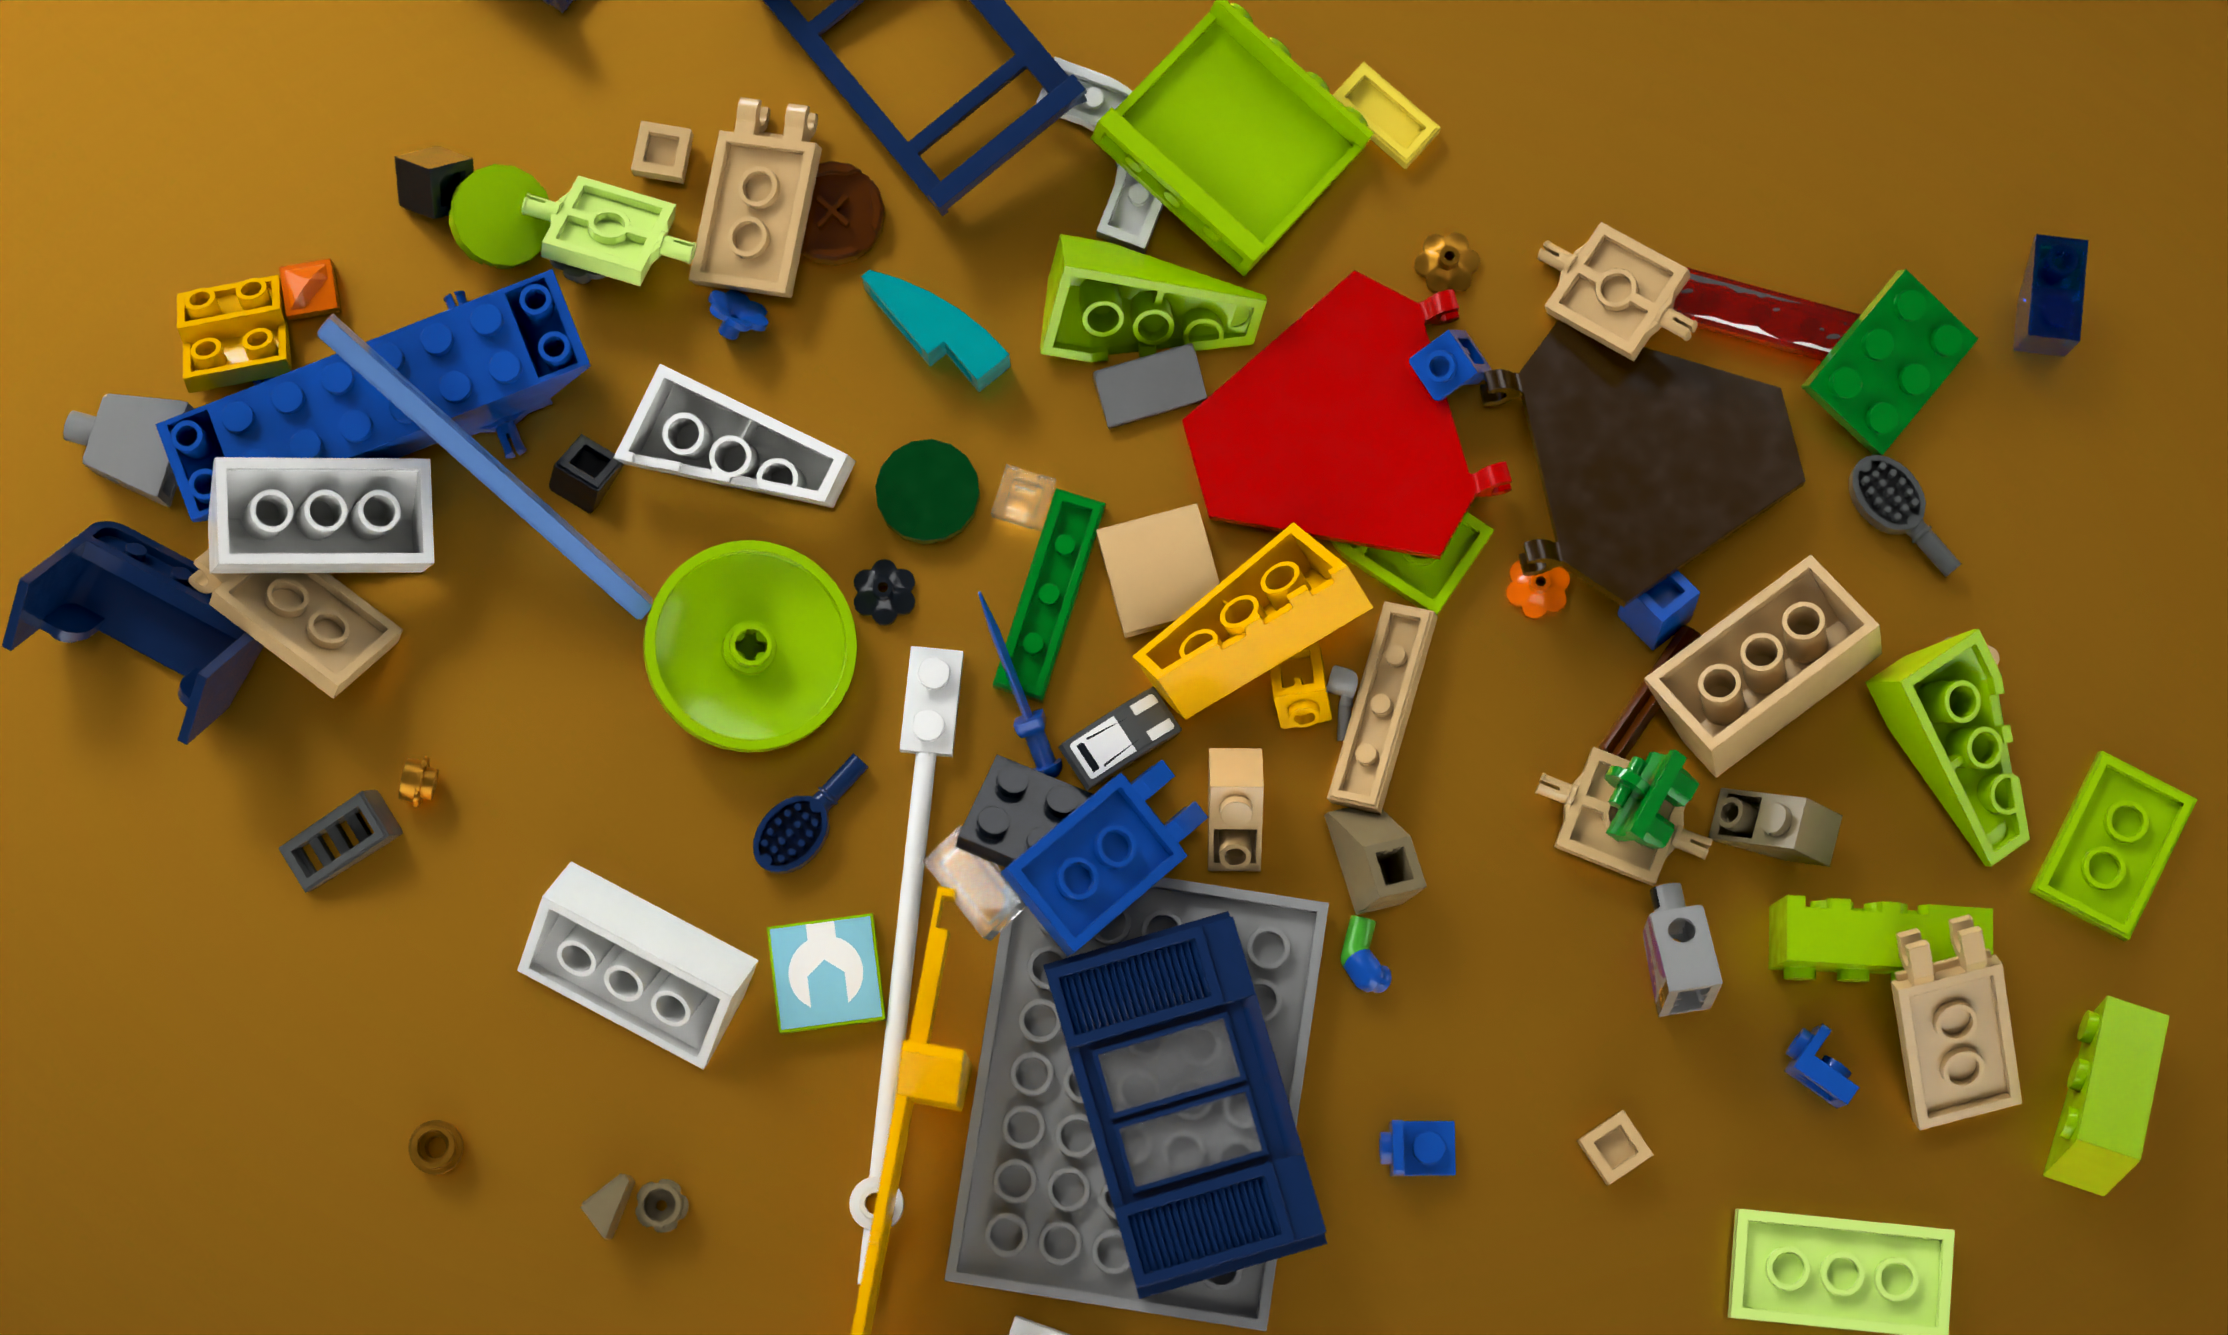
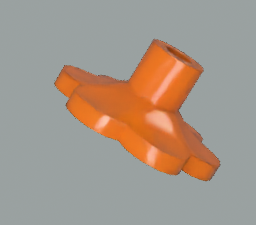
[1505,561,1570,619]

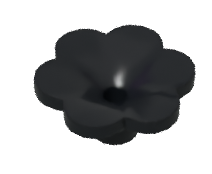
[854,559,915,626]

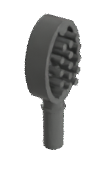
[1849,455,1962,577]

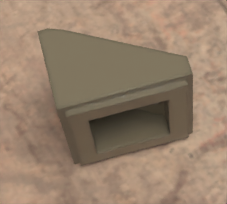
[581,1173,636,1240]

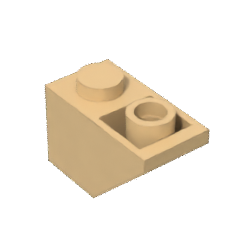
[1208,748,1264,872]

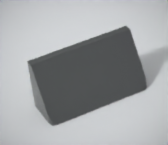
[1093,343,1207,429]

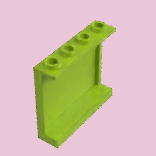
[1090,0,1374,277]

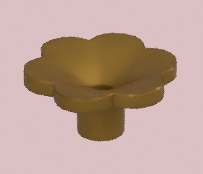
[1414,233,1480,293]

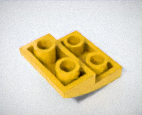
[177,275,292,393]

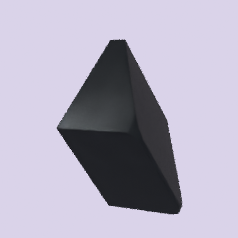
[549,434,624,513]

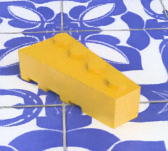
[1133,522,1374,720]

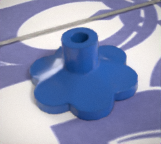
[708,290,769,340]

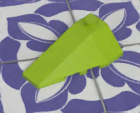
[1040,234,1267,362]

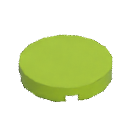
[449,164,550,269]

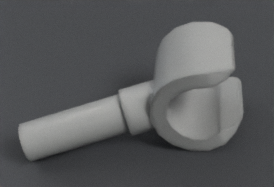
[1327,665,1358,741]

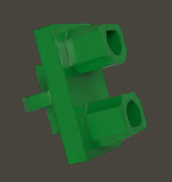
[1604,749,1699,849]

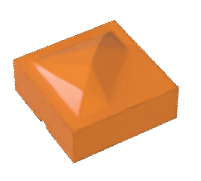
[279,258,341,321]

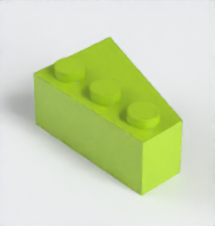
[2043,995,2170,1197]

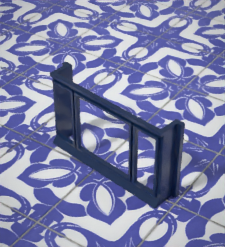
[763,0,1087,216]

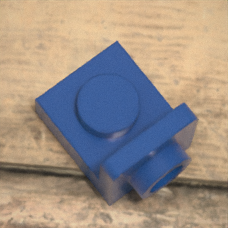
[1409,329,1492,401]
[1784,1023,1859,1109]
[1379,1120,1456,1176]

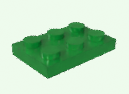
[1801,269,1978,456]

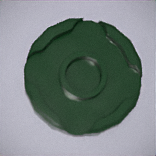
[875,439,980,545]

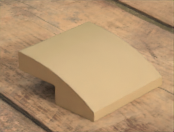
[1096,503,1220,638]

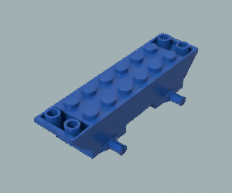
[155,269,591,522]

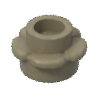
[635,1179,689,1233]

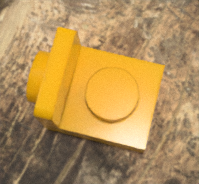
[1270,640,1332,729]

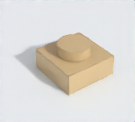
[631,121,694,184]
[1576,1110,1654,1186]

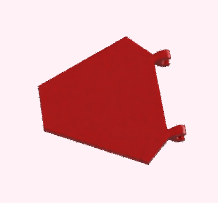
[1182,270,1512,560]

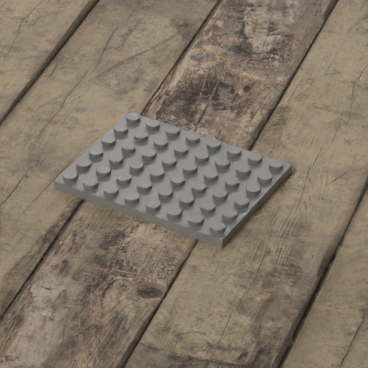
[944,877,1329,1331]

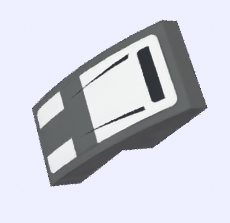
[1058,686,1182,791]

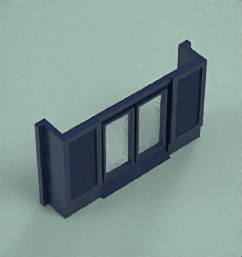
[1043,911,1327,1299]

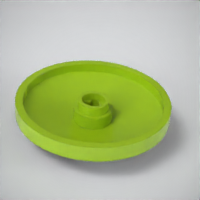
[643,540,857,753]

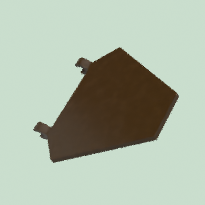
[1479,321,1806,607]

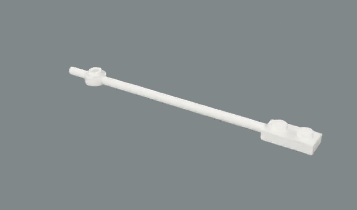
[849,646,964,1284]

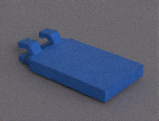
[1000,760,1209,957]

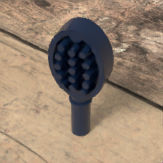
[753,753,869,874]

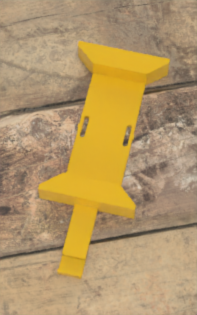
[851,886,973,1335]

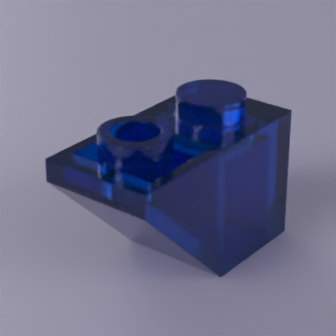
[2013,234,2089,357]

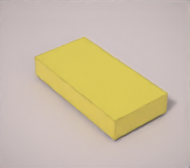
[1332,62,1441,170]

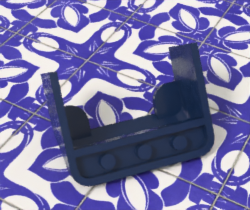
[2,521,264,745]

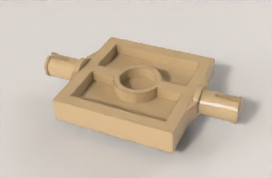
[1537,222,1698,361]
[1535,747,1713,886]

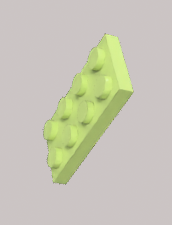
[1728,1208,1955,1335]

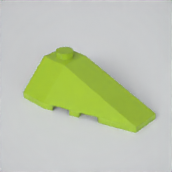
[1865,629,2030,867]

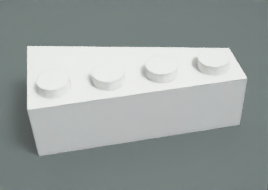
[614,364,856,508]

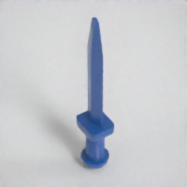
[978,591,1062,778]

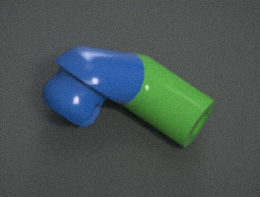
[1340,915,1392,993]

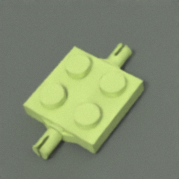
[521,175,697,286]

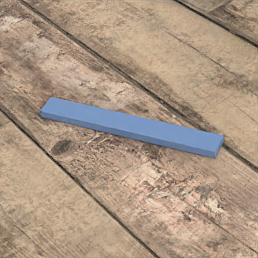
[317,313,653,620]

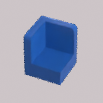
[1617,571,1701,651]

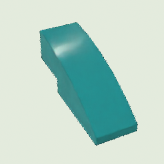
[861,270,1011,392]

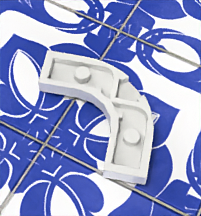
[1036,56,1163,254]

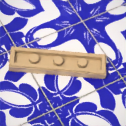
[1327,601,1438,814]

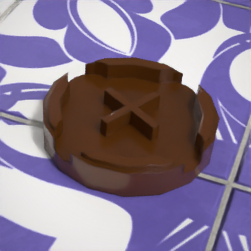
[801,161,885,266]

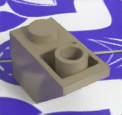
[1708,788,1842,867]
[1324,807,1427,915]

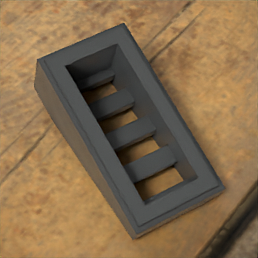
[278,790,403,893]

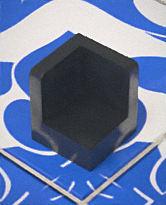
[394,146,474,219]

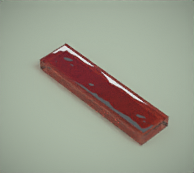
[1673,267,1861,361]

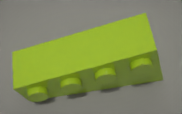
[1768,895,1993,983]

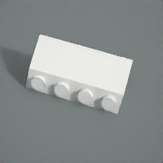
[208,457,435,574]
[517,861,759,1070]

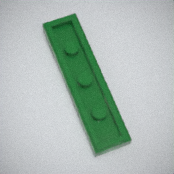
[992,488,1106,703]

